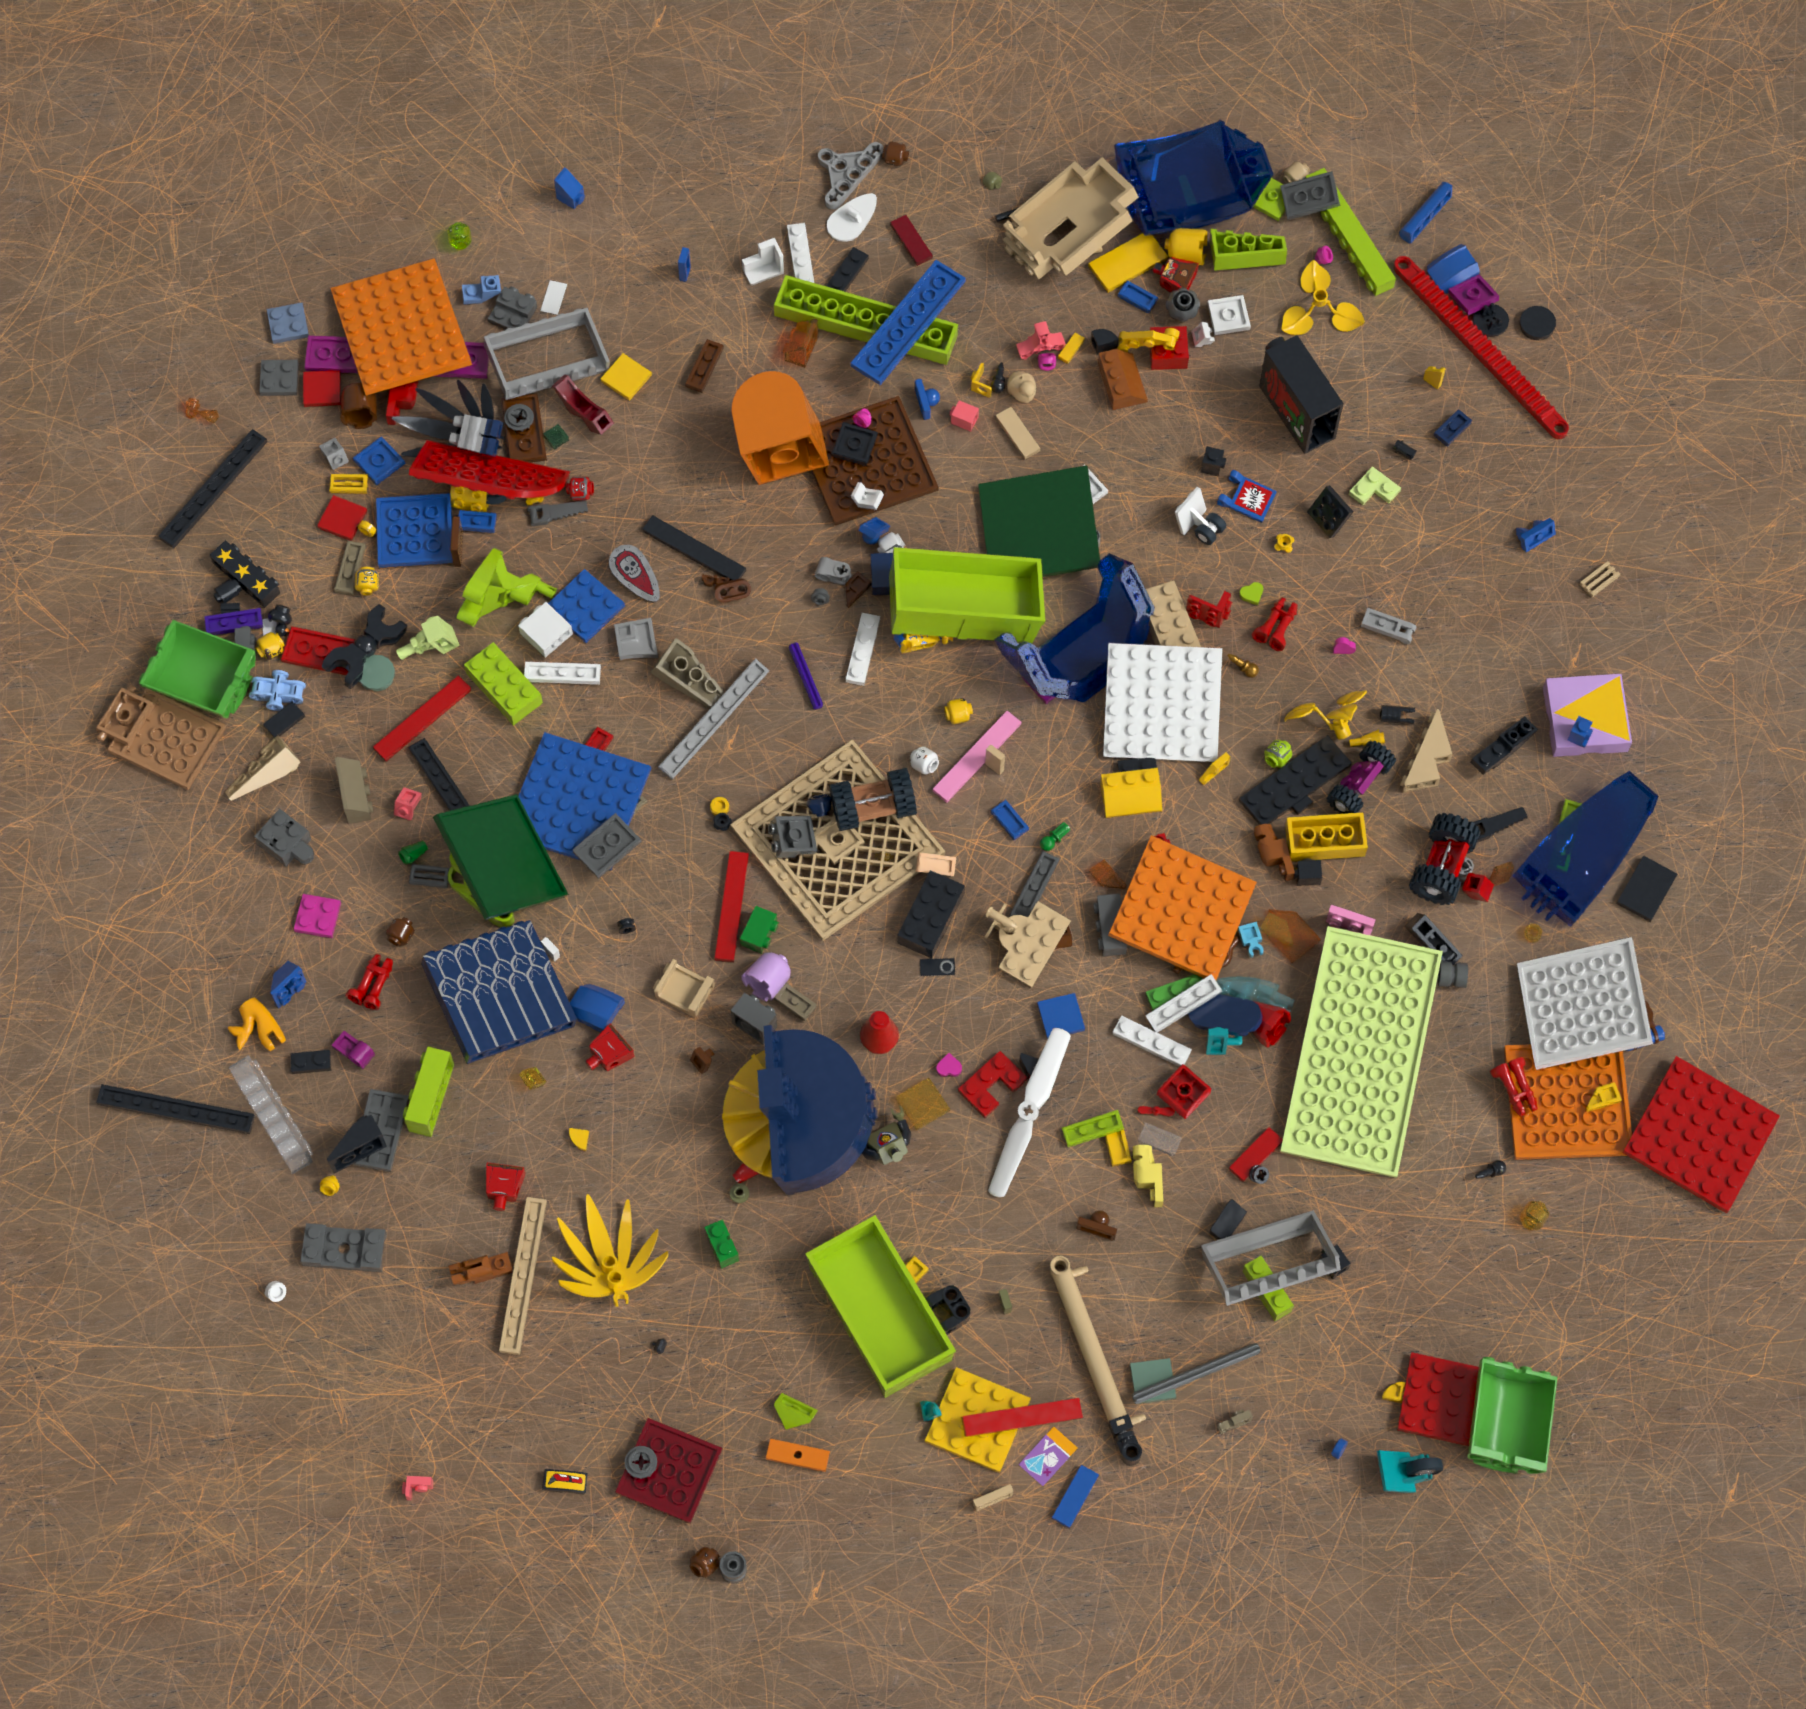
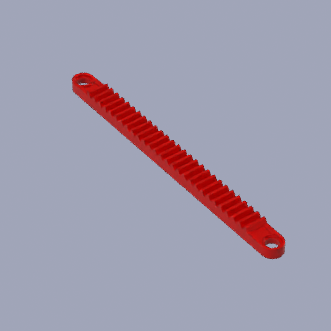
[1394,256,1569,439]

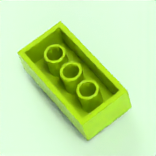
[464,642,543,726]
[403,1047,454,1137]

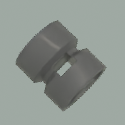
[1438,961,1468,988]
[720,1551,747,1584]

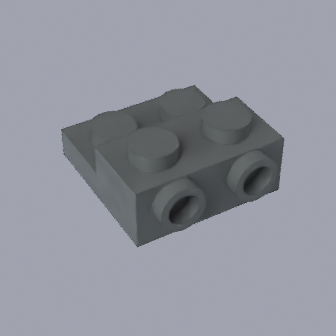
[488,286,537,330]
[768,816,817,858]

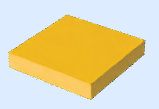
[600,353,652,401]

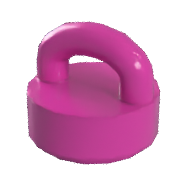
[1315,246,1333,265]
[1038,353,1056,371]
[853,408,871,429]

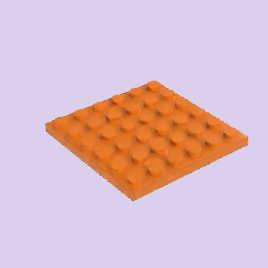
[1108,835,1257,980]
[1504,1044,1632,1160]

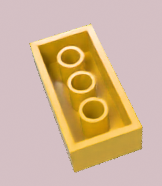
[1285,812,1368,861]

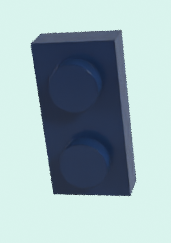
[1434,409,1472,447]

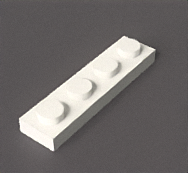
[787,223,814,283]
[846,613,880,686]
[524,662,601,685]
[1146,974,1222,1033]
[1113,1016,1192,1067]

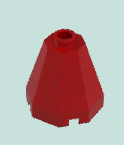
[1252,1001,1291,1048]

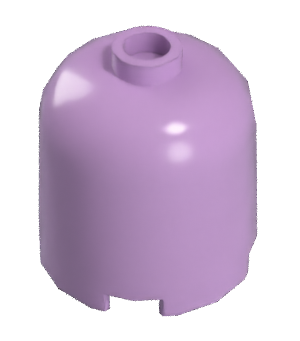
[741,952,791,1002]

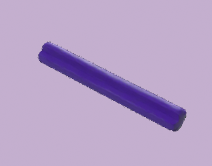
[789,642,823,710]

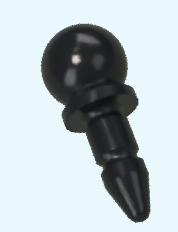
[990,362,1005,393]
[1475,1160,1506,1179]

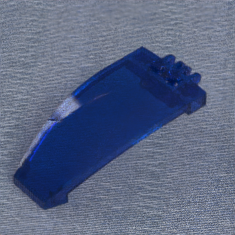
[1512,771,1659,927]

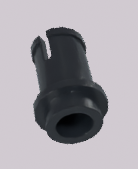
[1393,440,1417,460]

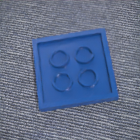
[548,569,625,643]

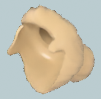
[1007,371,1036,403]

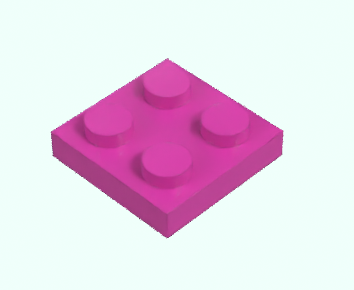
[294,894,341,938]

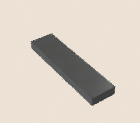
[1009,851,1060,917]

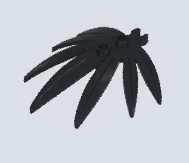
[392,380,504,457]

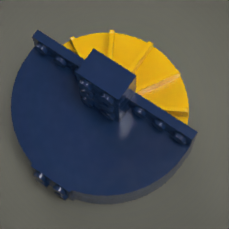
[722,1025,878,1195]

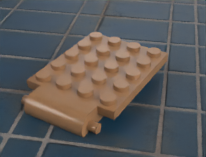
[96,685,226,790]

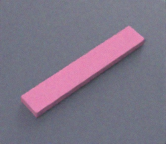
[933,711,1021,803]

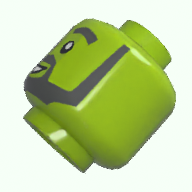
[1264,740,1292,768]

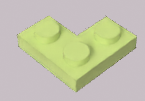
[1349,467,1401,505]

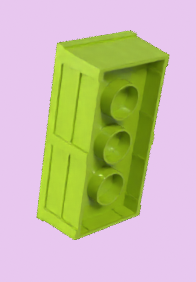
[889,547,1045,644]
[805,1215,956,1398]

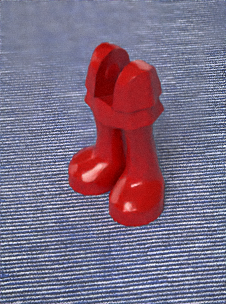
[1252,597,1298,651]
[345,954,393,1010]
[1490,1057,1538,1116]

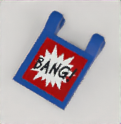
[1217,470,1277,523]

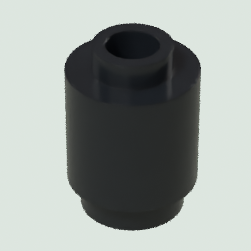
[213,578,242,603]

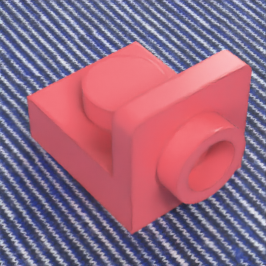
[394,787,422,820]
[402,1476,433,1500]

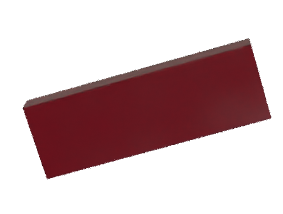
[890,215,933,266]

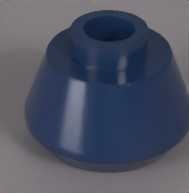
[806,794,832,817]

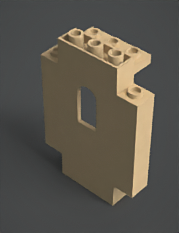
[1003,158,1138,279]

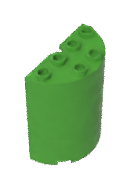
[139,620,256,718]
[1467,1357,1558,1474]

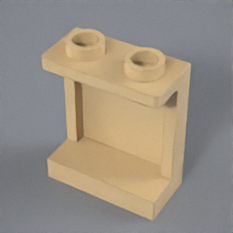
[653,959,715,1018]

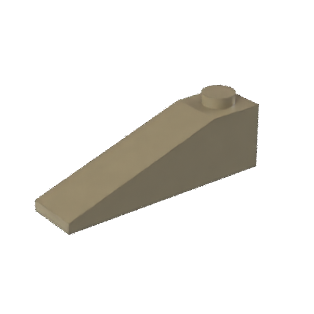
[650,638,724,708]

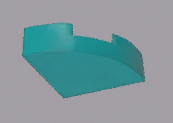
[920,1401,942,1421]

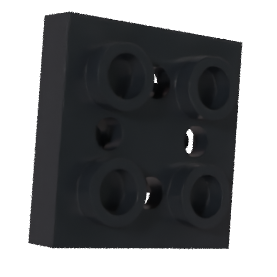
[1307,485,1354,538]

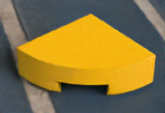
[569,1128,589,1151]
[1382,1382,1406,1403]

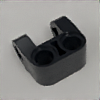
[925,1285,971,1335]

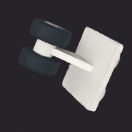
[1175,487,1227,545]

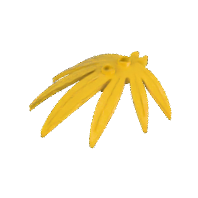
[552,1194,668,1307]

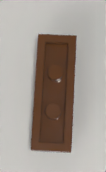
[685,339,724,393]

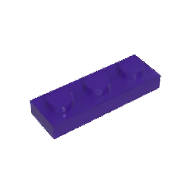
[204,608,264,635]

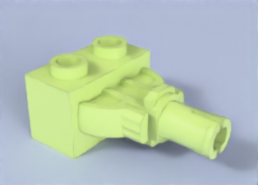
[396,616,460,660]

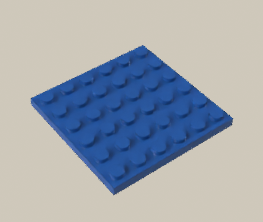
[519,732,651,870]

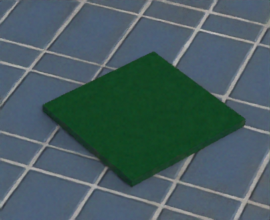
[978,465,1101,577]
[433,794,569,920]

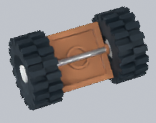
[829,768,917,831]

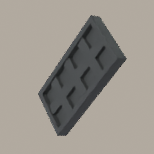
[352,1089,409,1172]

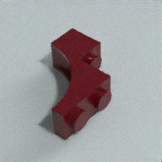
[552,374,614,435]

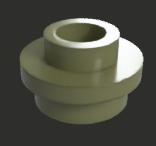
[730,1183,750,1203]

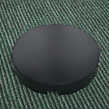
[1519,306,1556,340]

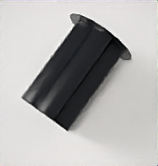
[221,603,240,614]

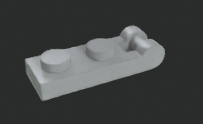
[1361,608,1417,644]

